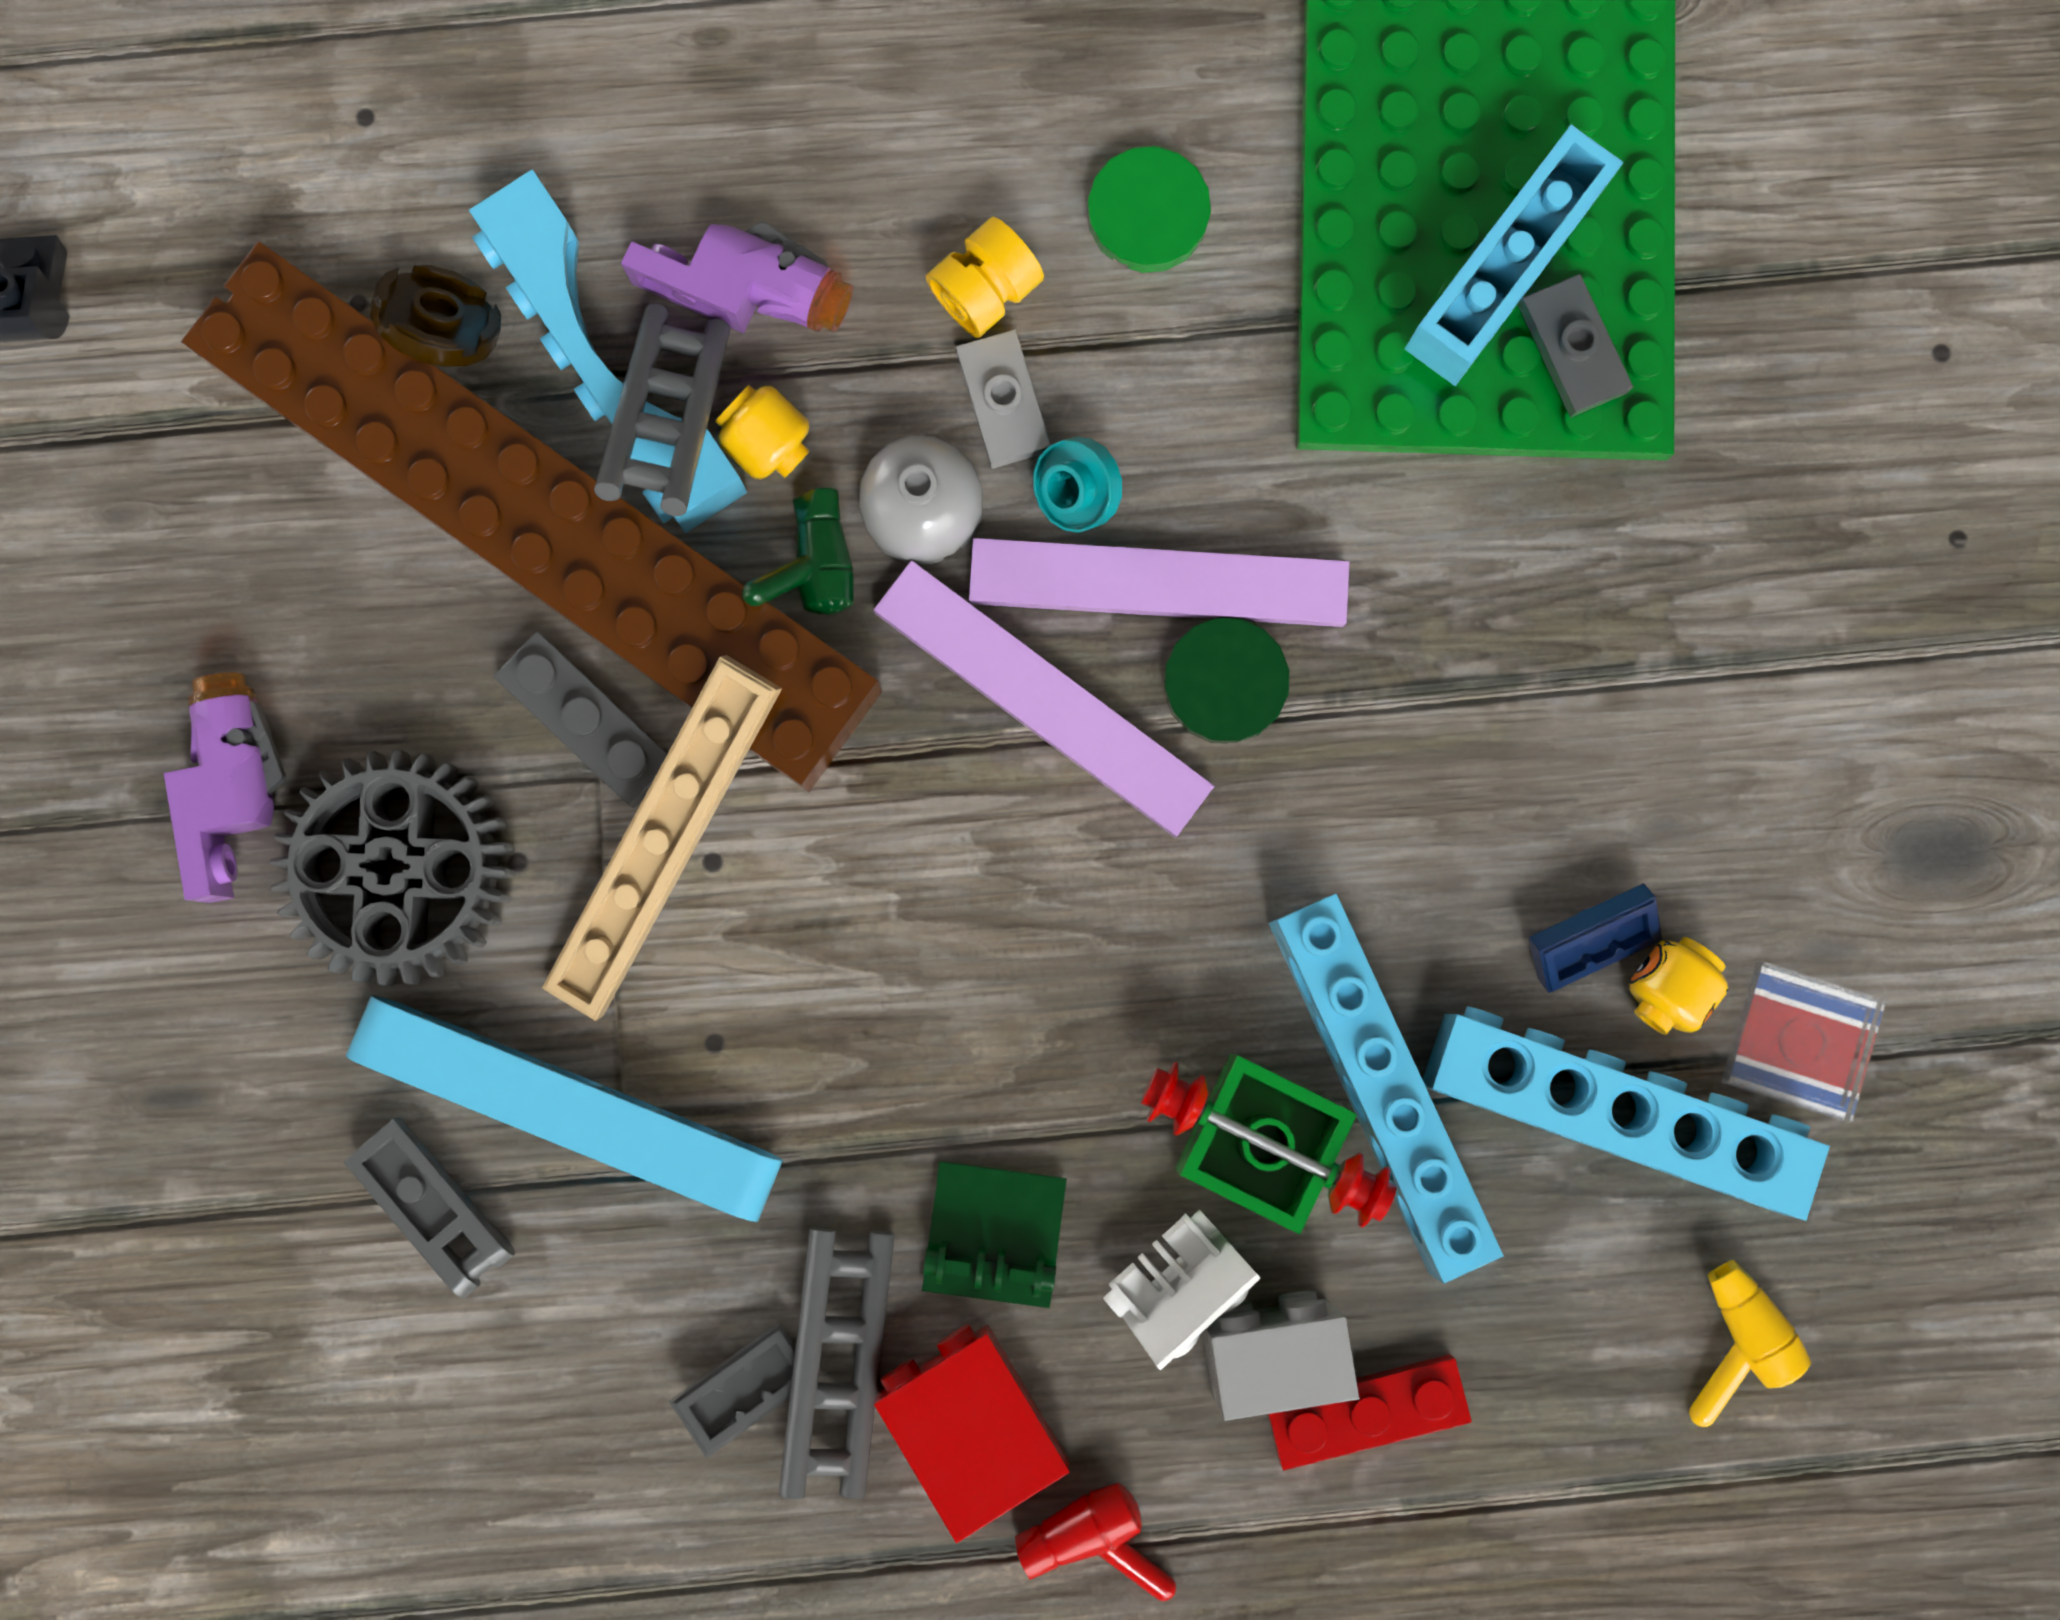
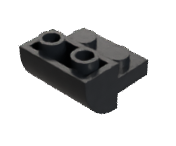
[0,235,70,343]

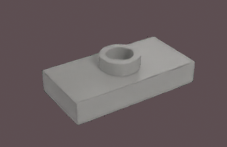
[956,329,1051,469]

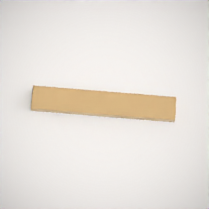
[542,655,782,1021]

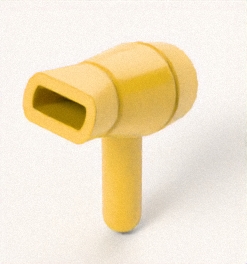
[1689,1260,1811,1427]

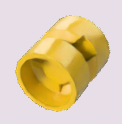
[925,216,1044,338]

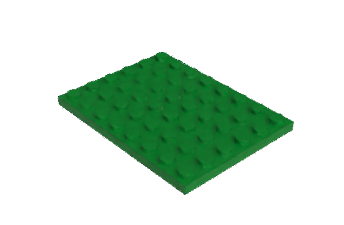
[1296,0,1675,461]

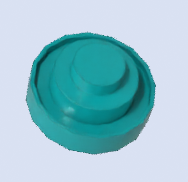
[1033,436,1122,533]

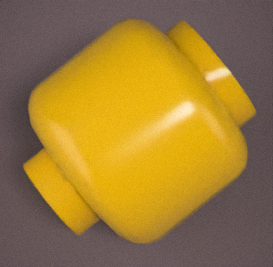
[715,385,810,480]

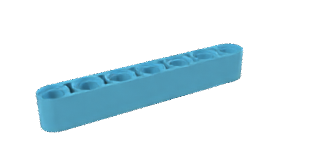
[346,995,783,1222]

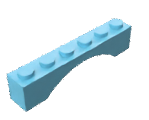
[469,169,748,533]

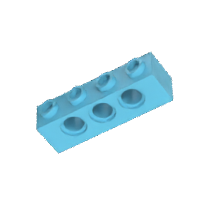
[1405,125,1623,386]

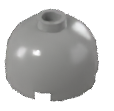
[859,435,983,565]

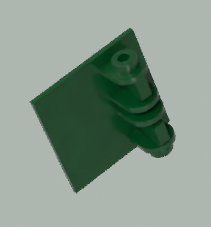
[922,1161,1067,1308]

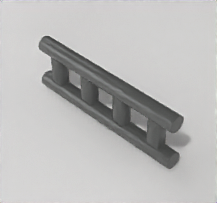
[594,304,730,516]
[778,1228,895,1499]

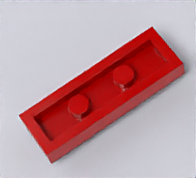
[1267,1354,1472,1471]

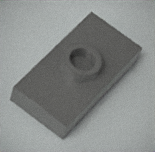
[1518,274,1633,418]
[668,1323,795,1459]

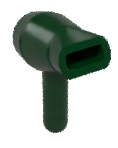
[742,488,854,615]

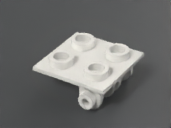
[1103,1209,1260,1370]

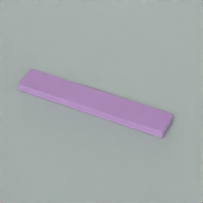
[969,538,1350,627]
[874,560,1215,838]

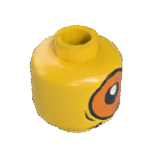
[1628,937,1728,1035]

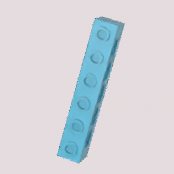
[1268,893,1504,1284]
[1423,1006,1830,1221]

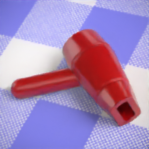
[1015,1482,1176,1601]

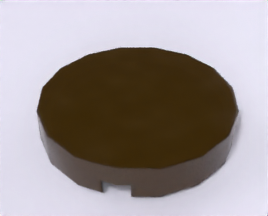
[370,265,501,367]

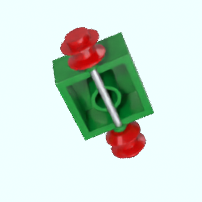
[1140,1054,1397,1235]

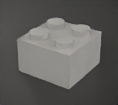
[1202,1291,1359,1421]

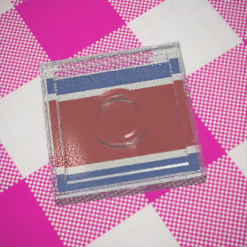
[1721,962,1886,1123]

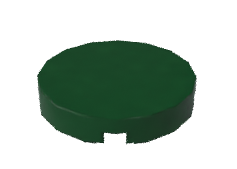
[1164,618,1290,744]

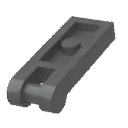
[343,1117,515,1298]

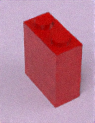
[874,1324,1070,1544]

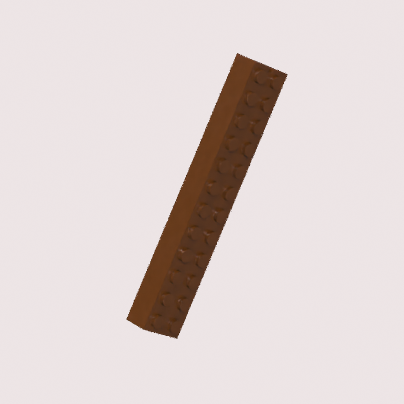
[181,241,882,793]

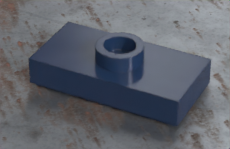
[1529,883,1662,993]

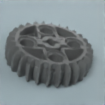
[269,749,516,986]

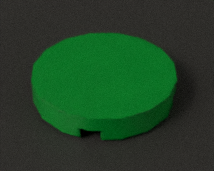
[1087,146,1211,273]

